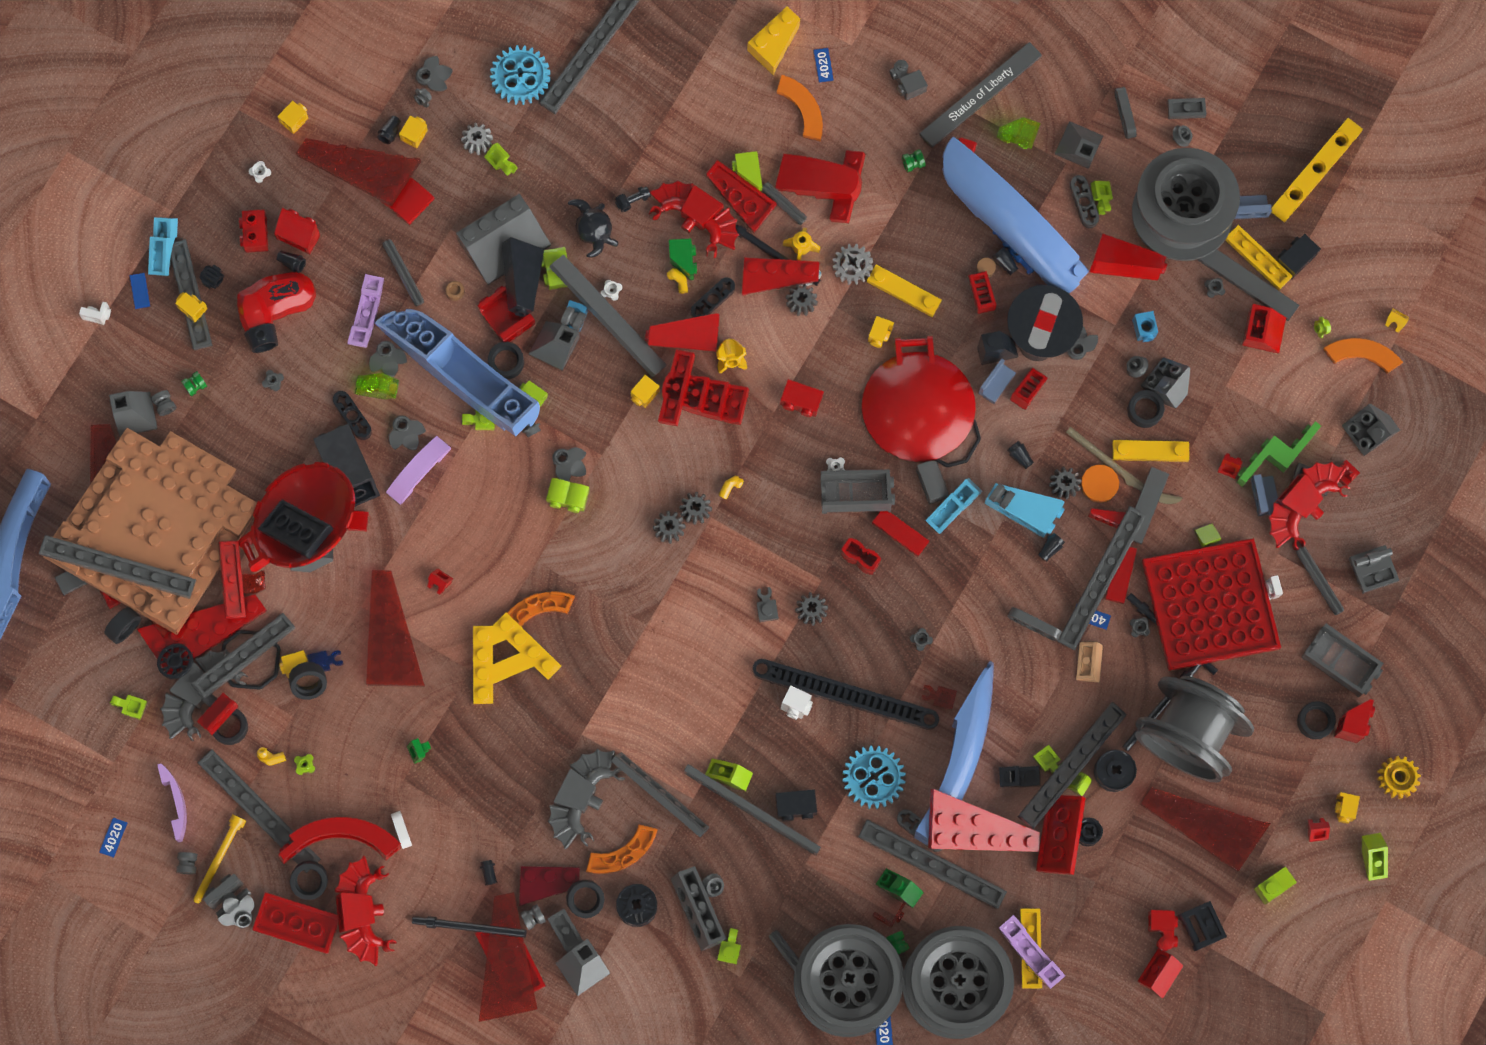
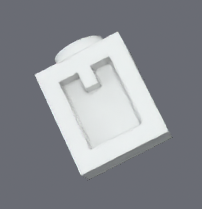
[79,302,111,325]
[1265,575,1283,600]

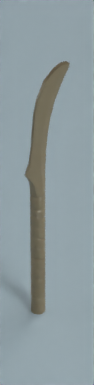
[1066,427,1183,504]

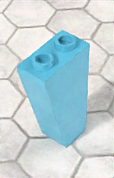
[984,483,1065,538]

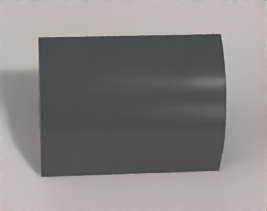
[916,461,949,505]

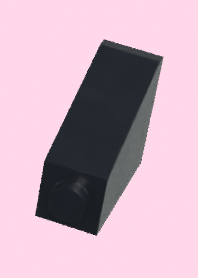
[977,331,1018,365]

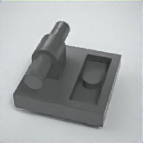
[1349,545,1399,594]
[203,874,252,917]

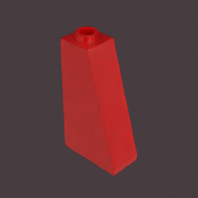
[1089,234,1168,281]
[645,313,720,352]

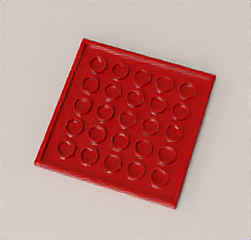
[1142,538,1281,671]

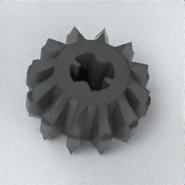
[786,284,818,316]
[1049,467,1082,500]
[679,492,712,525]
[653,511,686,544]
[795,592,828,626]

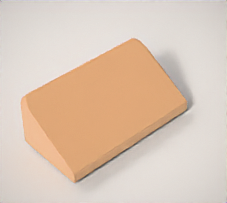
[1076,642,1103,682]

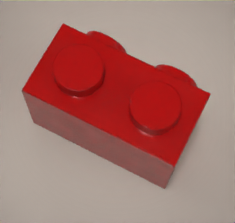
[239,209,268,253]
[780,379,824,417]

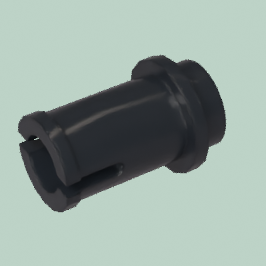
[480,860,498,886]

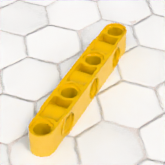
[1271,118,1363,223]

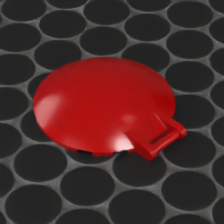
[862,336,976,462]
[239,462,355,572]

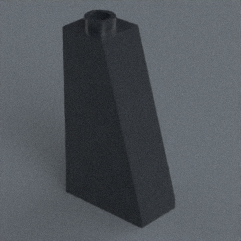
[502,237,544,317]

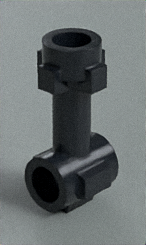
[615,186,651,212]

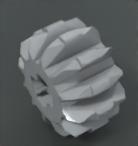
[461,122,493,155]

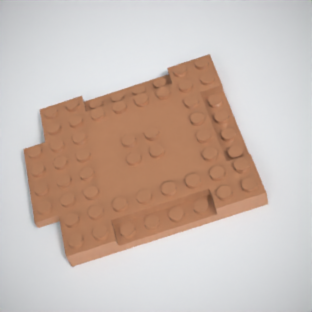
[43,428,257,635]

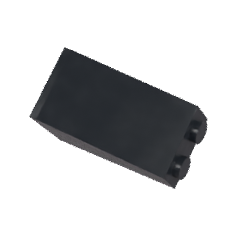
[313,424,380,507]

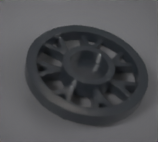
[157,644,193,679]

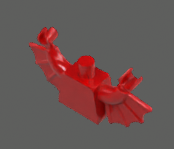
[649,180,739,258]
[1268,461,1350,551]
[335,856,397,966]

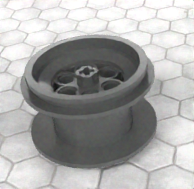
[1132,148,1240,261]
[1135,676,1254,783]
[794,924,904,1037]
[903,926,1014,1039]

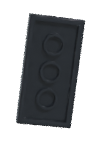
[258,500,333,559]

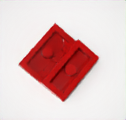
[380,173,435,225]

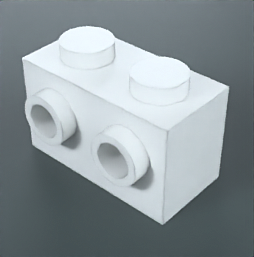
[781,685,813,720]

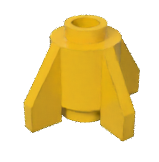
[783,227,820,261]
[716,338,747,373]

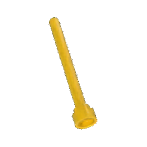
[193,814,246,903]

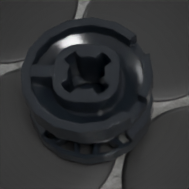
[1079,817,1103,847]

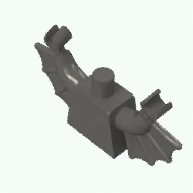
[160,649,248,741]
[548,749,625,849]

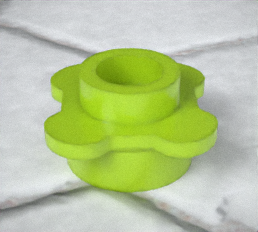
[1314,317,1331,338]
[294,754,315,775]

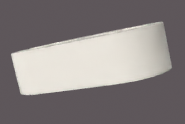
[391,811,412,849]

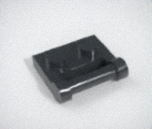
[1178,901,1227,952]

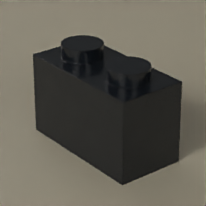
[1277,234,1321,279]
[775,789,817,822]

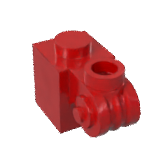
[1148,910,1178,951]

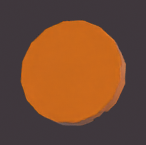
[1081,464,1119,503]

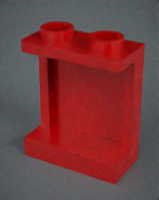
[477,286,535,342]

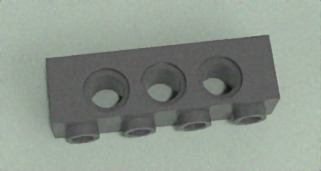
[671,866,726,951]

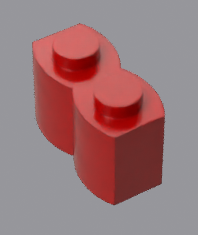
[841,538,881,575]

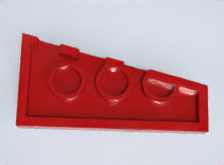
[706,160,777,234]
[742,257,820,296]

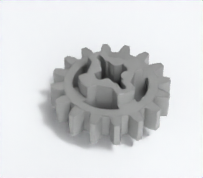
[832,244,873,285]

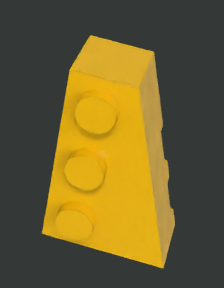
[747,6,800,75]

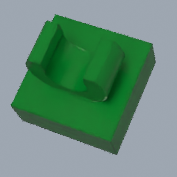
[407,738,431,764]

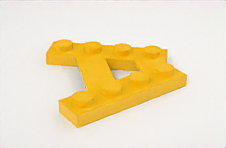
[473,612,562,704]

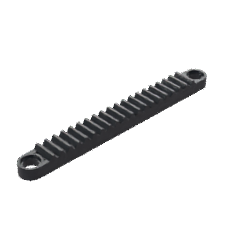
[752,659,939,730]

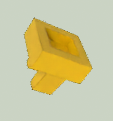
[1385,308,1409,333]

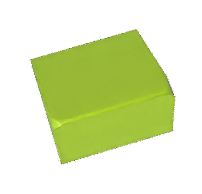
[1194,524,1221,548]
[1067,772,1092,796]

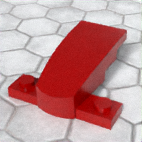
[775,150,866,224]
[658,350,750,427]

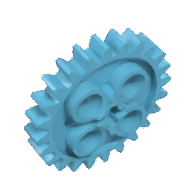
[490,45,550,105]
[842,745,906,809]

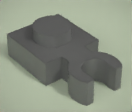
[756,587,779,623]

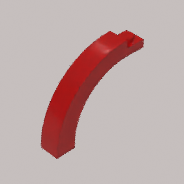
[279,817,401,864]

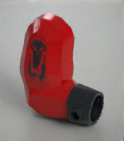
[237,272,316,353]

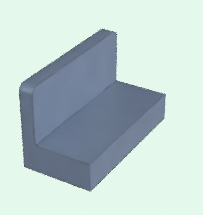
[1235,195,1272,219]
[978,359,1016,404]
[1250,474,1278,516]

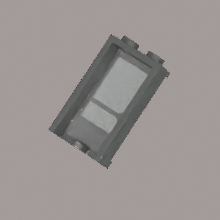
[820,469,895,514]
[1301,624,1384,698]

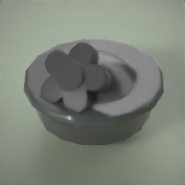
[1172,125,1193,147]
[1127,356,1149,378]
[702,874,724,897]

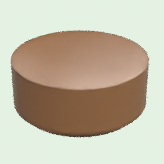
[977,258,996,277]
[445,281,465,301]

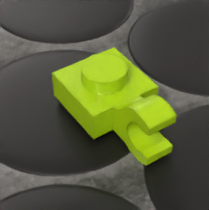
[484,143,518,176]
[1090,181,1113,215]
[462,411,495,430]
[110,695,147,720]
[1033,745,1061,773]
[717,928,741,965]

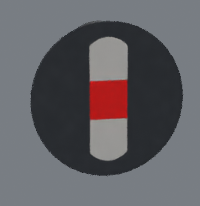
[1008,285,1083,361]

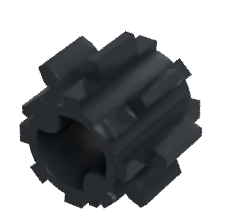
[199,265,225,289]

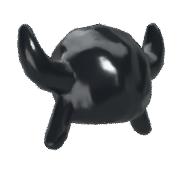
[568,199,618,258]

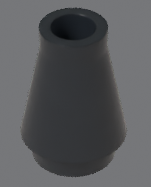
[377,116,401,144]
[992,247,1019,275]
[276,250,306,273]
[1007,441,1034,469]
[1038,533,1065,562]

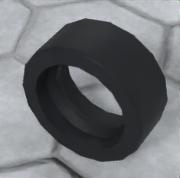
[488,342,524,380]
[1127,390,1165,428]
[104,607,141,644]
[288,662,327,700]
[1297,701,1336,740]
[213,709,248,745]
[290,860,328,900]
[566,879,605,918]

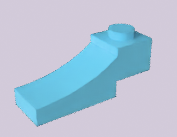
[148,217,178,276]
[926,478,983,534]

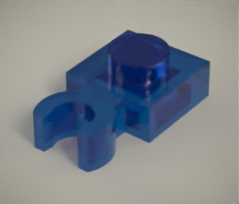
[307,650,344,672]

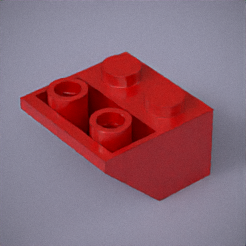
[274,208,320,255]
[1242,304,1286,354]
[1334,699,1375,743]

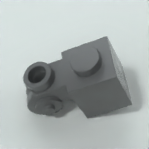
[889,60,928,101]

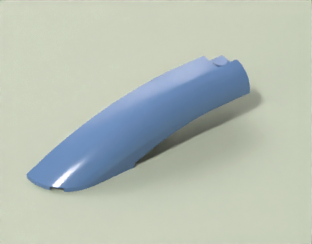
[942,137,1089,293]
[375,309,540,436]
[0,469,51,639]
[914,661,994,845]

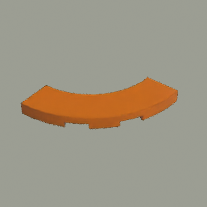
[777,75,823,142]
[1323,338,1403,374]
[507,591,575,627]
[586,824,658,874]

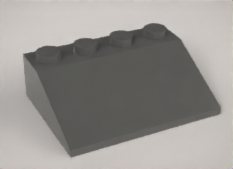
[456,194,551,285]

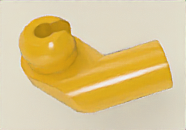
[667,268,688,294]
[718,475,744,499]
[257,747,286,766]

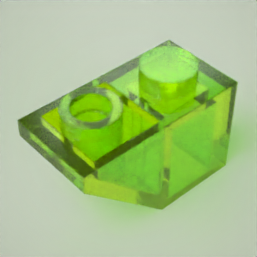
[997,117,1041,149]
[354,373,399,399]

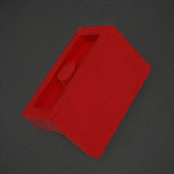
[196,693,238,735]
[1137,949,1183,998]

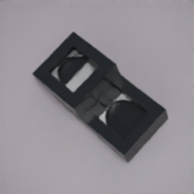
[999,766,1041,787]

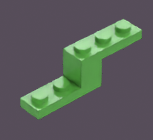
[1236,421,1321,487]

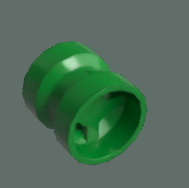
[902,149,926,173]
[181,371,207,397]
[886,931,910,955]

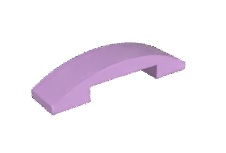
[348,274,384,348]
[386,436,451,505]
[157,764,187,842]
[999,915,1065,989]

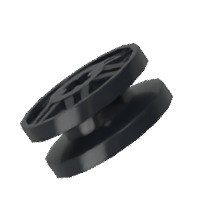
[1093,749,1137,792]
[616,884,657,927]

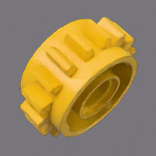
[1377,756,1421,799]

